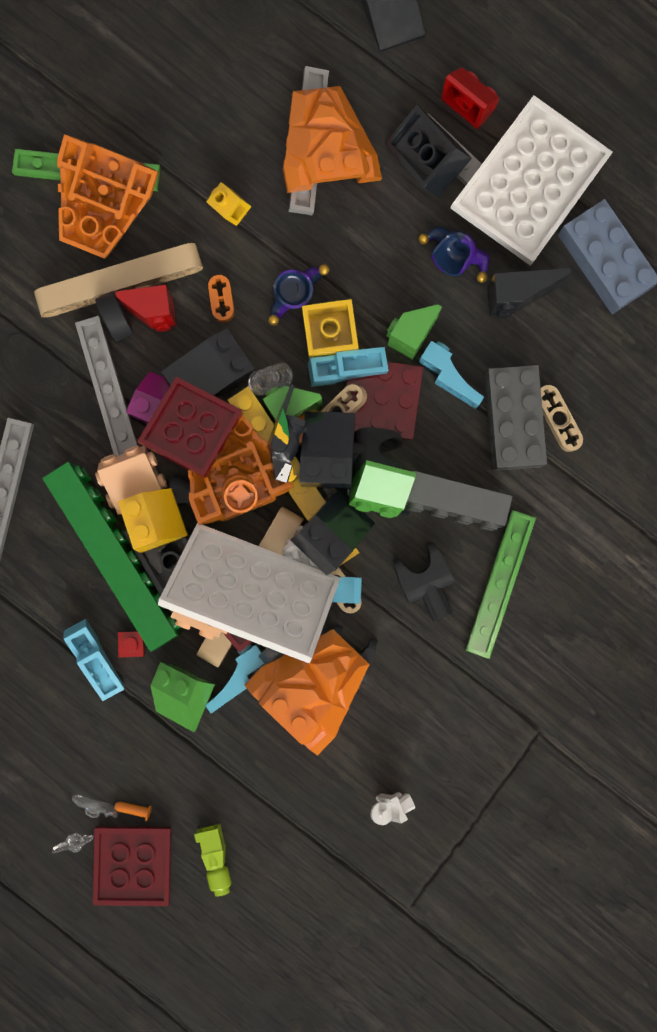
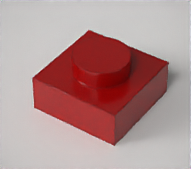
[118,631,145,657]

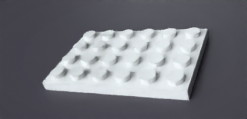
[451,96,612,266]
[158,523,341,664]

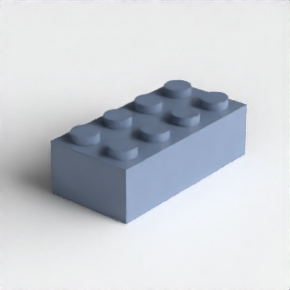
[558,199,657,314]

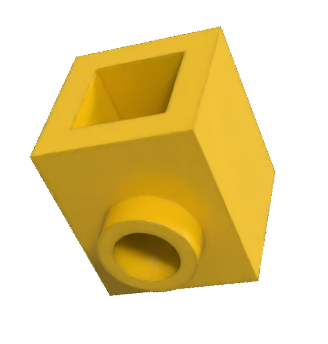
[206,182,251,226]

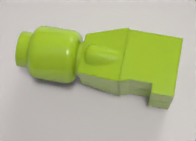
[194,824,231,897]

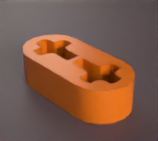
[208,275,235,323]

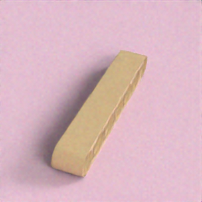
[34,243,203,317]
[197,506,304,668]

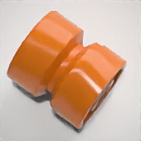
[222,473,258,513]

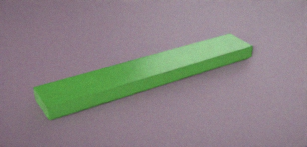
[12,149,160,191]
[465,510,536,659]

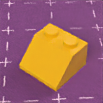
[118,488,188,553]

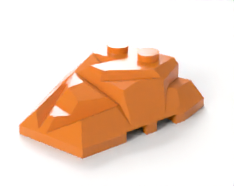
[283,86,382,193]
[57,134,159,259]
[188,404,294,525]
[244,629,370,756]

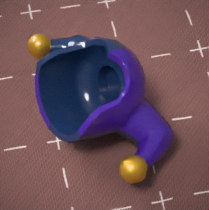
[418,226,490,283]
[268,264,329,326]

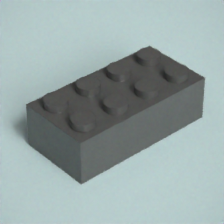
[484,365,547,471]
[406,471,513,531]

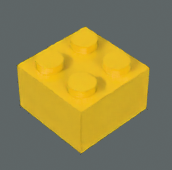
[302,299,359,359]

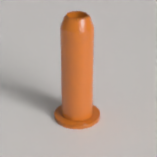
[114,801,151,821]

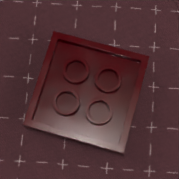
[344,362,423,440]
[138,376,243,478]
[93,826,172,906]

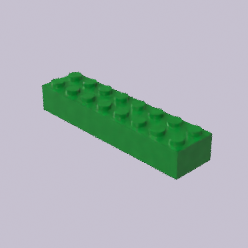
[42,462,183,652]

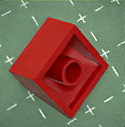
[441,67,499,130]
[116,285,177,332]

